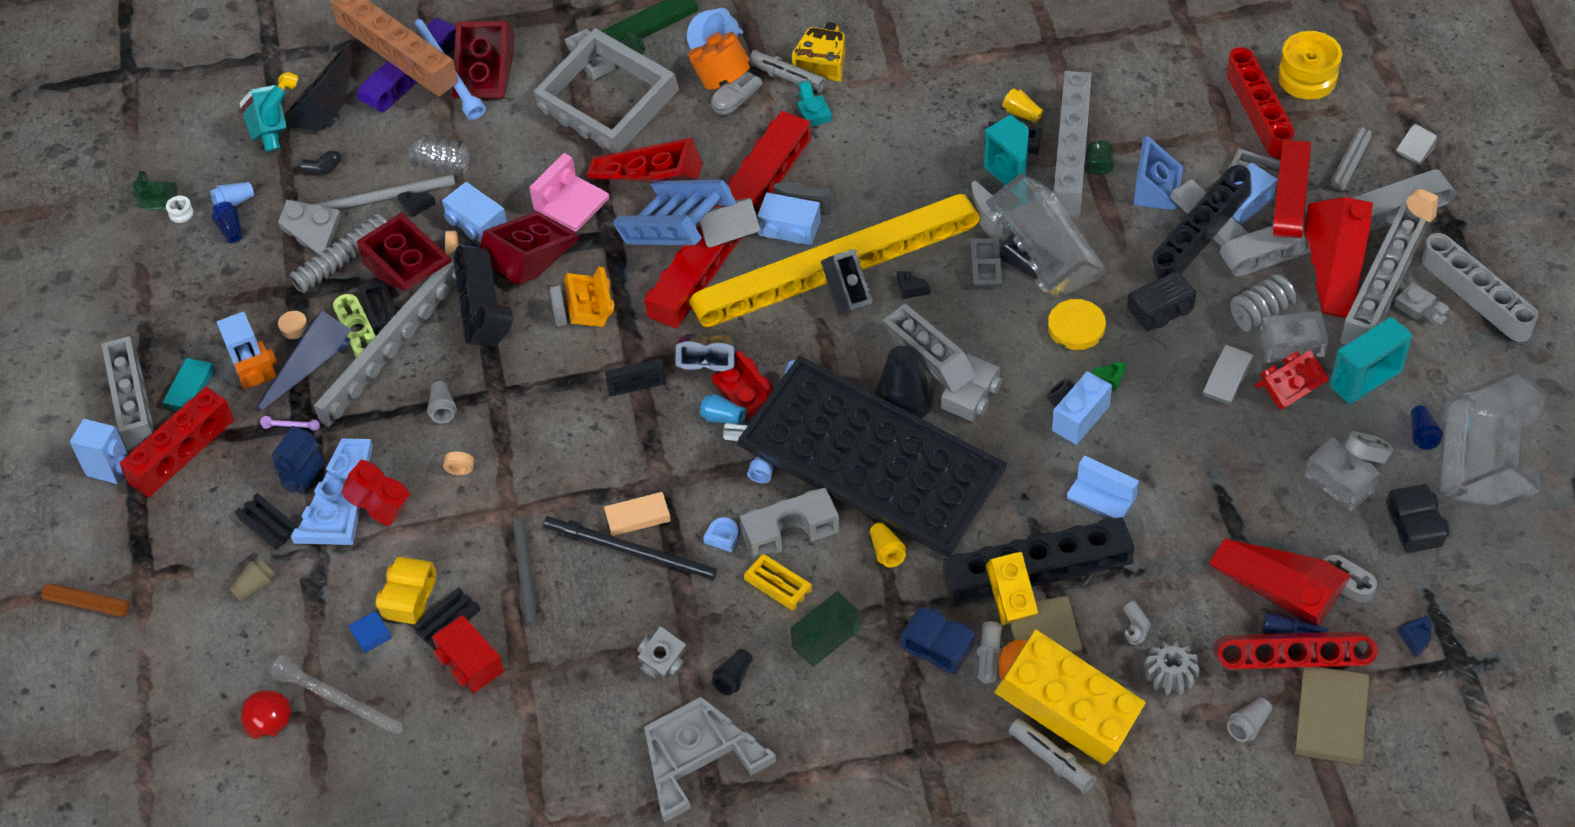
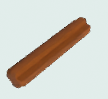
[41,583,130,617]

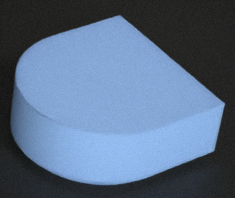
[703,517,739,553]

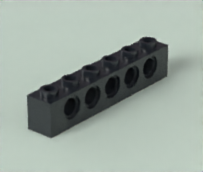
[943,517,1135,606]

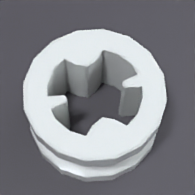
[166,196,194,223]

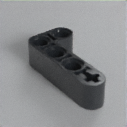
[453,245,513,347]

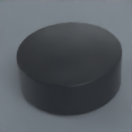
[1047,379,1075,407]

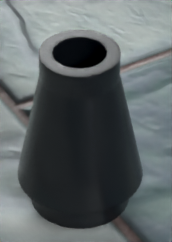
[711,649,753,695]

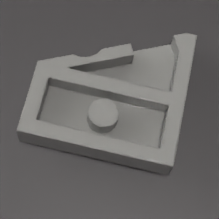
[278,200,341,257]

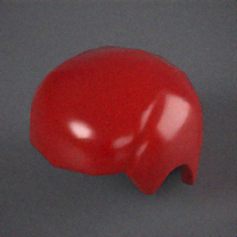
[240,690,291,739]

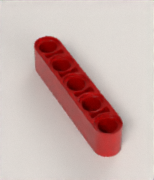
[1227,47,1295,159]
[1273,140,1311,238]
[1213,631,1378,669]

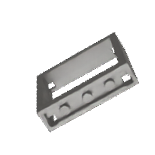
[533,28,679,153]

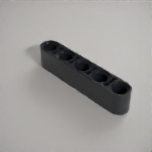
[1152,165,1252,279]

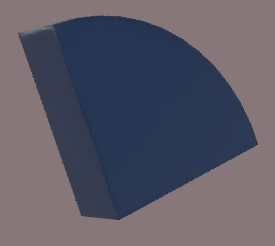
[1398,615,1432,658]

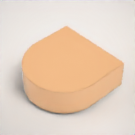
[1406,189,1439,223]

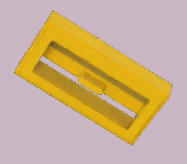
[744,553,812,611]

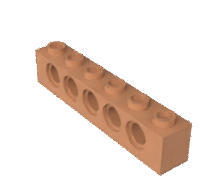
[330,0,458,97]

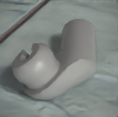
[1123,601,1151,645]

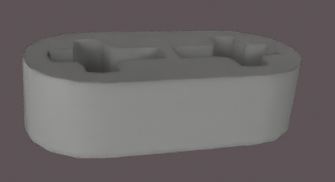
[1343,431,1394,463]
[1323,555,1377,603]

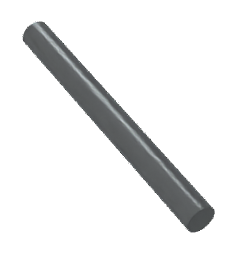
[512,519,538,628]

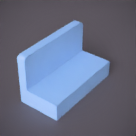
[1067,455,1139,519]

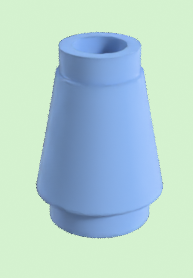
[210,182,254,212]

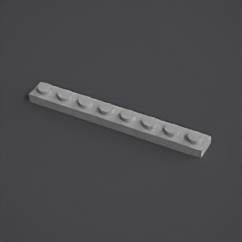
[314,249,456,427]

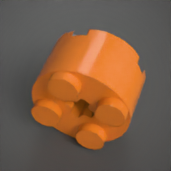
[687,32,751,90]

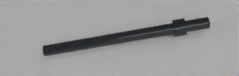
[543,516,717,580]

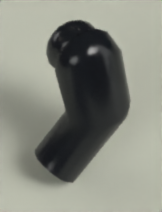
[301,150,342,175]

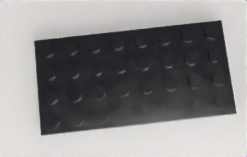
[737,355,1008,558]

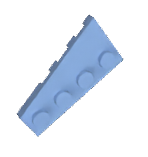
[291,438,373,545]

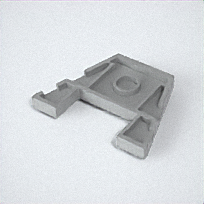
[644,697,776,822]

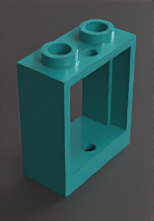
[1330,317,1413,405]

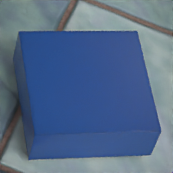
[348,611,392,653]

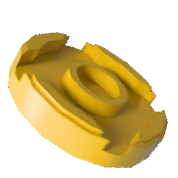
[1048,299,1106,350]

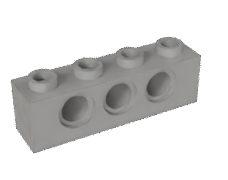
[882,303,976,394]
[101,336,155,453]

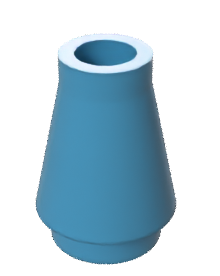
[700,394,746,424]

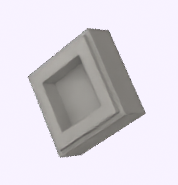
[549,286,567,327]

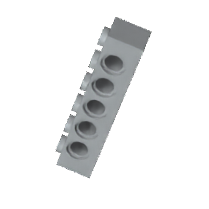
[1052,71,1092,216]
[1340,200,1428,345]

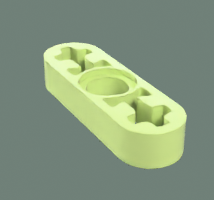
[333,294,376,358]

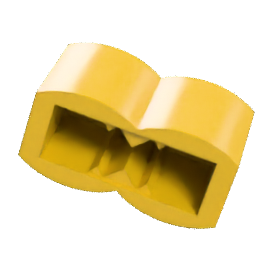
[376,556,437,624]

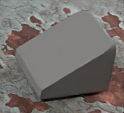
[1396,124,1437,165]

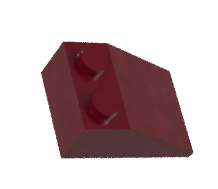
[452,21,515,99]
[480,211,579,285]
[356,212,452,292]

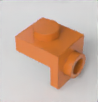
[234,341,278,389]

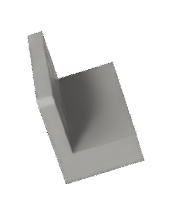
[696,198,760,247]

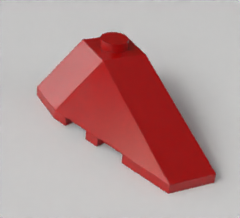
[587,138,703,183]
[1304,197,1373,318]
[1208,538,1351,626]

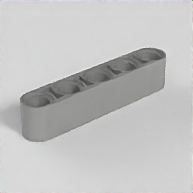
[1421,233,1538,342]

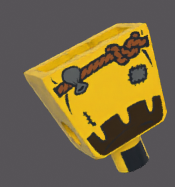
[792,22,845,82]

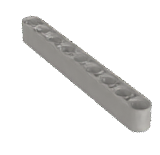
[1219,169,1456,277]

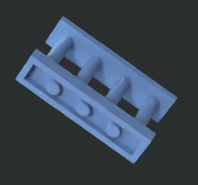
[612,180,736,245]

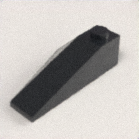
[284,41,356,132]

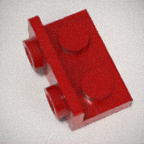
[711,350,774,421]
[1254,350,1330,410]

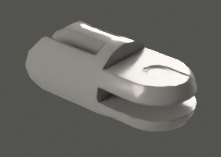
[711,71,763,115]

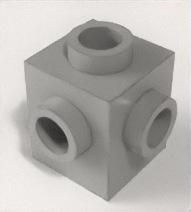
[637,626,687,680]

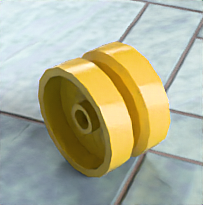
[1278,31,1343,100]

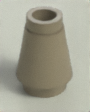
[228,557,276,602]

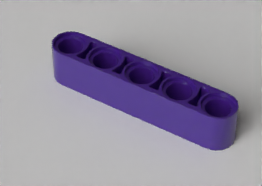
[357,18,456,112]

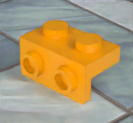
[563,266,614,327]

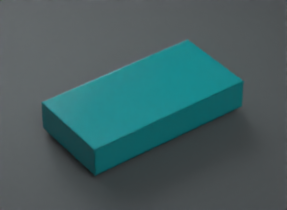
[162,358,215,411]

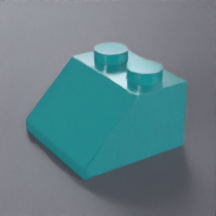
[984,114,1029,199]

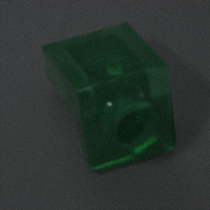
[132,171,178,210]

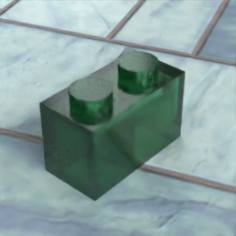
[790,591,860,667]

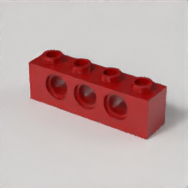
[119,386,234,498]

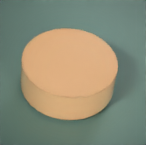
[445,231,458,256]
[278,311,308,339]
[443,452,474,475]

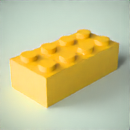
[994,629,1146,765]

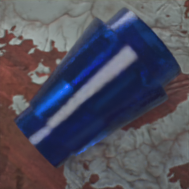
[211,201,243,243]
[1410,405,1443,450]

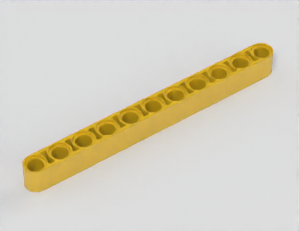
[689,194,980,328]

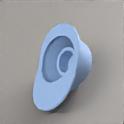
[687,8,743,49]

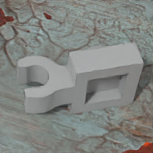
[1394,282,1449,326]

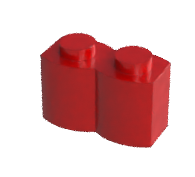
[341,460,411,526]

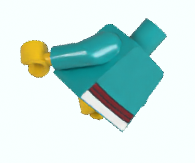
[239,72,298,153]

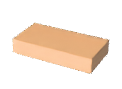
[604,492,671,536]

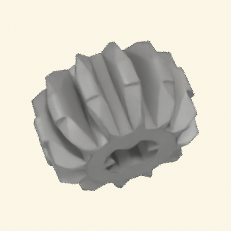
[1144,640,1200,696]

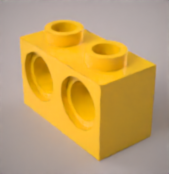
[986,552,1038,625]

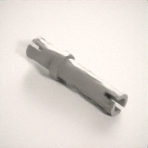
[748,50,826,93]
[1009,717,1097,794]

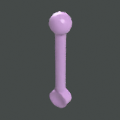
[260,416,320,431]

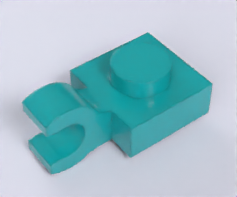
[797,80,832,127]

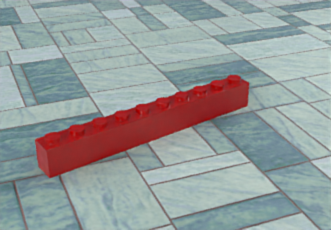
[644,111,811,329]

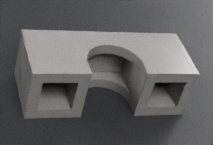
[739,488,839,561]

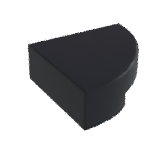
[397,191,436,217]
[897,271,930,299]

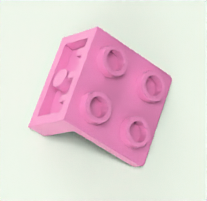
[529,153,609,231]

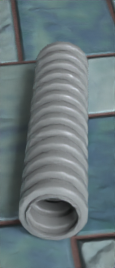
[290,214,387,293]

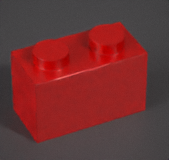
[432,615,504,694]

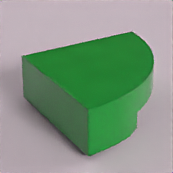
[1091,362,1127,391]

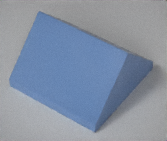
[1134,135,1183,210]

